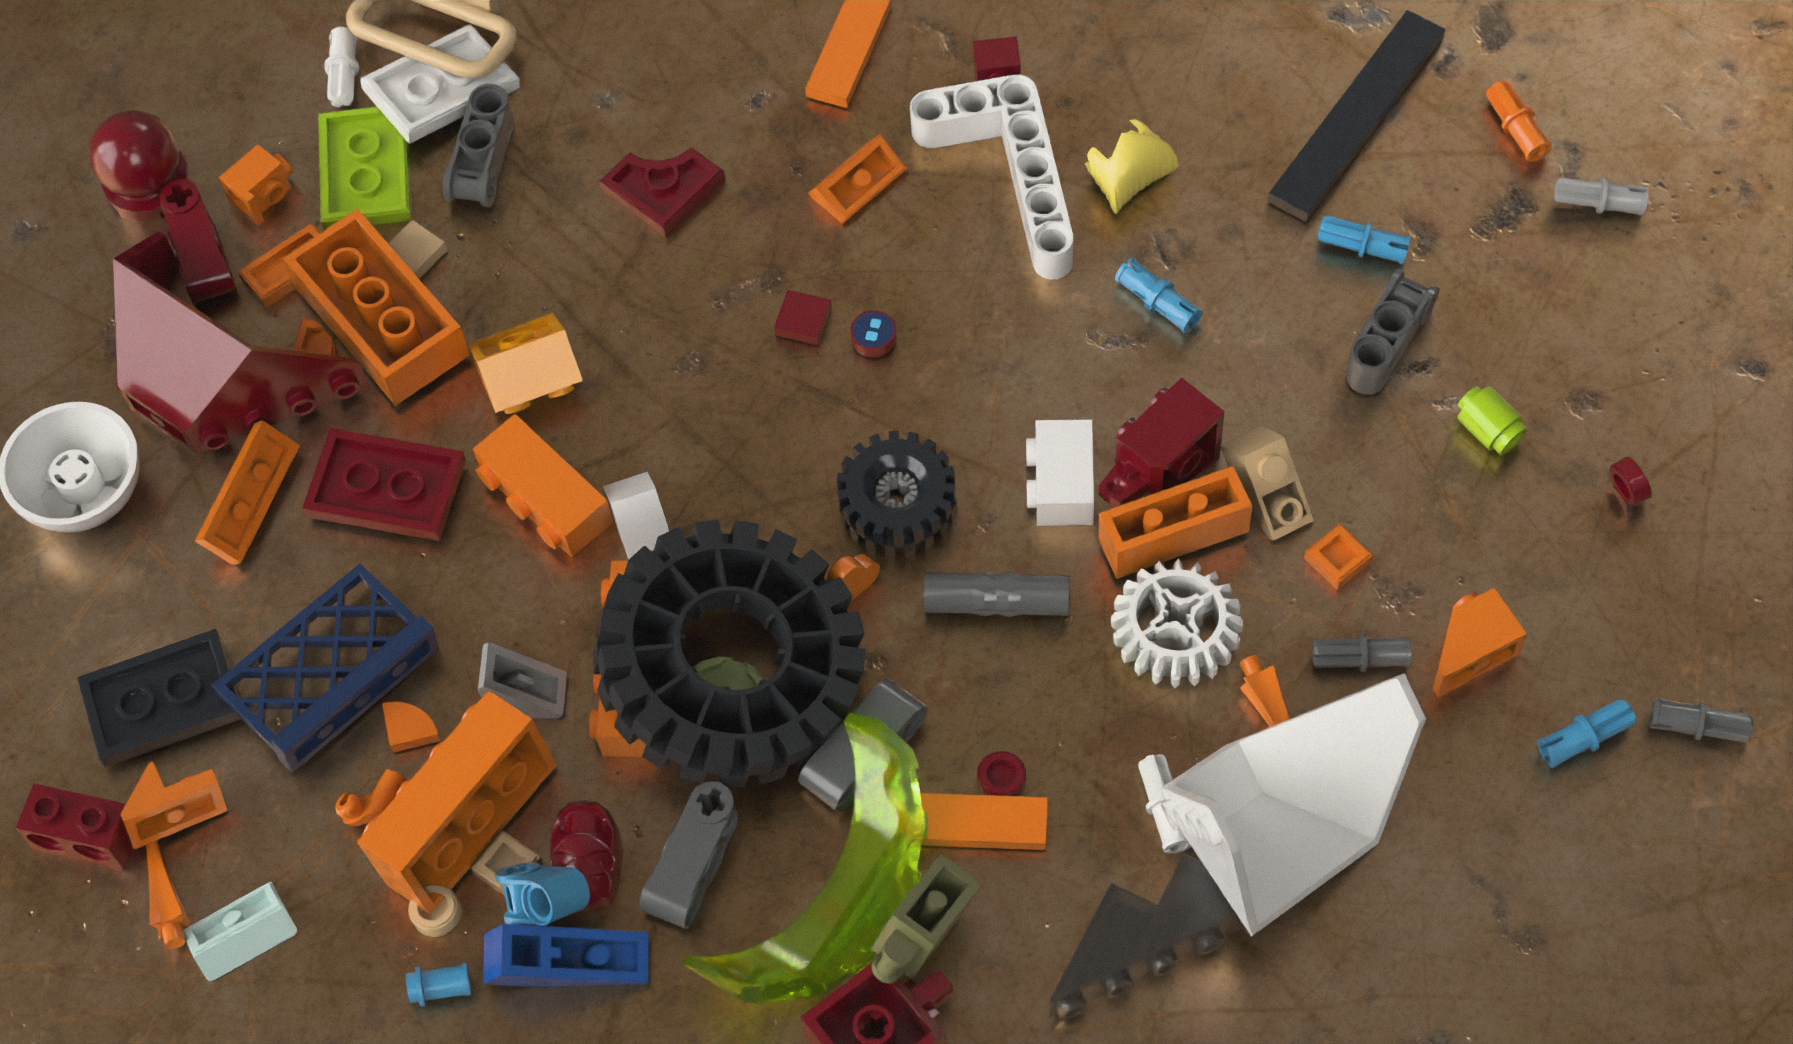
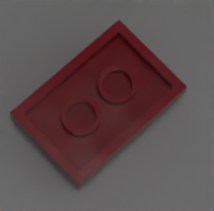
[302,428,466,541]

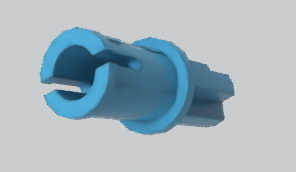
[1318,216,1411,265]
[1537,699,1636,768]

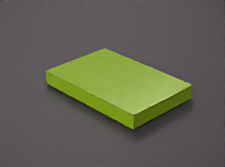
[318,107,412,230]

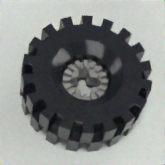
[837,431,957,557]

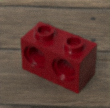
[16,783,133,871]

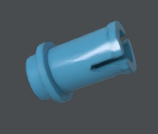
[406,963,471,1007]

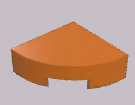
[292,318,338,356]
[382,702,441,753]

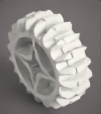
[1111,558,1243,688]

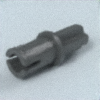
[1312,633,1412,672]
[1649,697,1754,743]

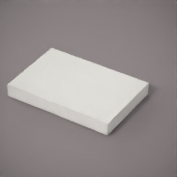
[360,24,519,144]

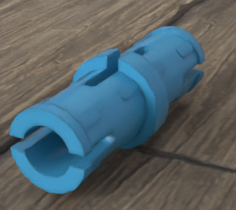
[1115,257,1203,334]

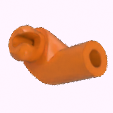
[335,769,406,827]

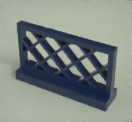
[212,564,439,773]

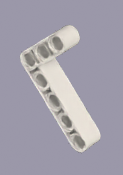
[910,75,1073,279]

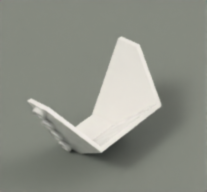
[1161,673,1426,937]

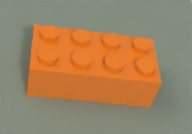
[283,209,470,406]
[357,690,557,915]

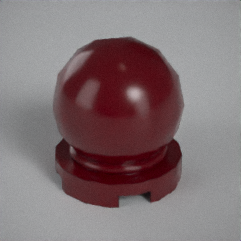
[90,110,192,222]

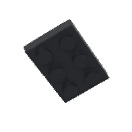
[77,629,241,767]

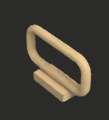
[346,0,517,79]

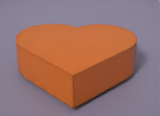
[827,553,880,602]

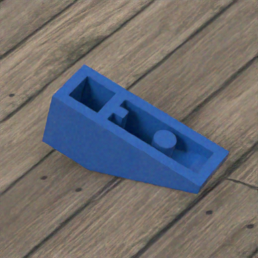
[483,924,648,987]

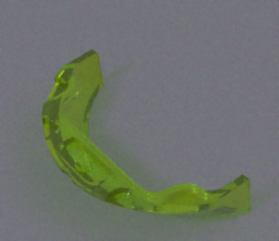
[681,713,928,1004]

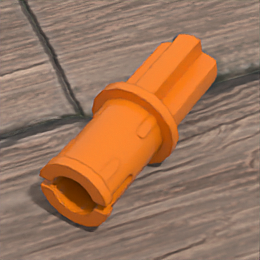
[1486,80,1552,162]

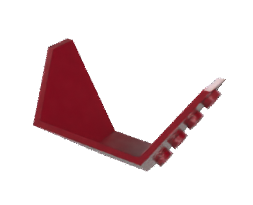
[113,231,370,454]

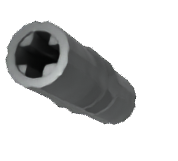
[924,571,1070,617]

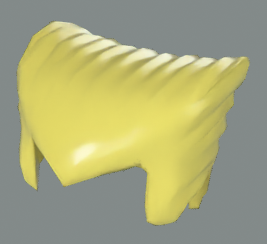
[1085,119,1179,214]

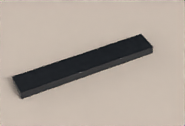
[1268,10,1445,222]

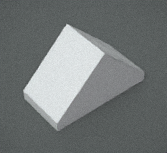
[603,472,669,560]

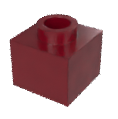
[973,36,1021,81]

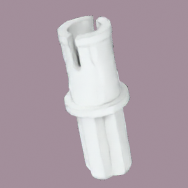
[324,27,359,108]
[1138,754,1192,854]

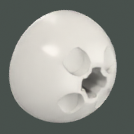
[0,402,140,532]

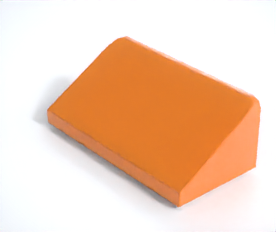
[808,134,908,224]

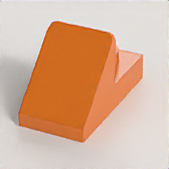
[120,761,228,850]

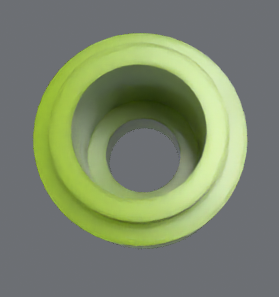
[1457,386,1528,456]

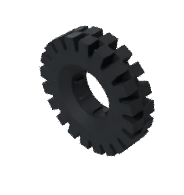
[593,520,866,787]

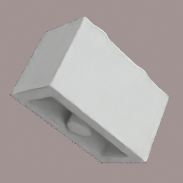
[1026,420,1094,526]

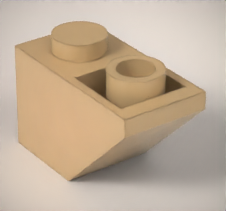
[1220,426,1314,541]

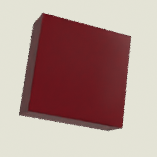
[774,290,832,346]

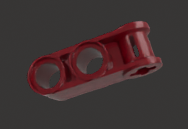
[159,179,237,305]

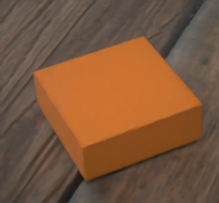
[1304,523,1373,591]

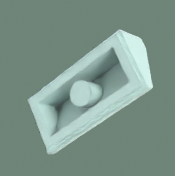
[183,881,297,981]

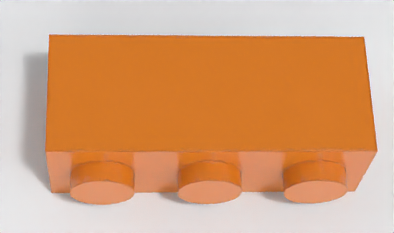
[473,414,614,558]
[1098,466,1252,579]

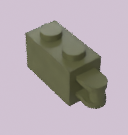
[871,854,982,983]

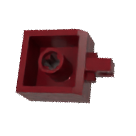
[1099,377,1225,508]
[800,962,954,1044]

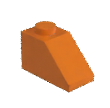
[1432,588,1527,698]

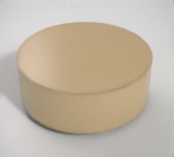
[408,885,462,937]

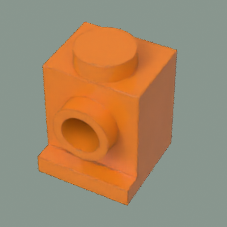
[218,144,293,226]

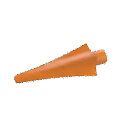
[1239,655,1290,727]
[146,840,191,949]

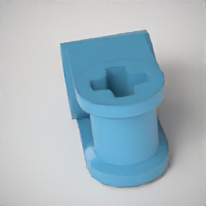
[495,863,590,926]

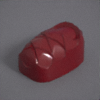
[550,800,623,913]

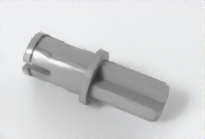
[1554,177,1648,215]

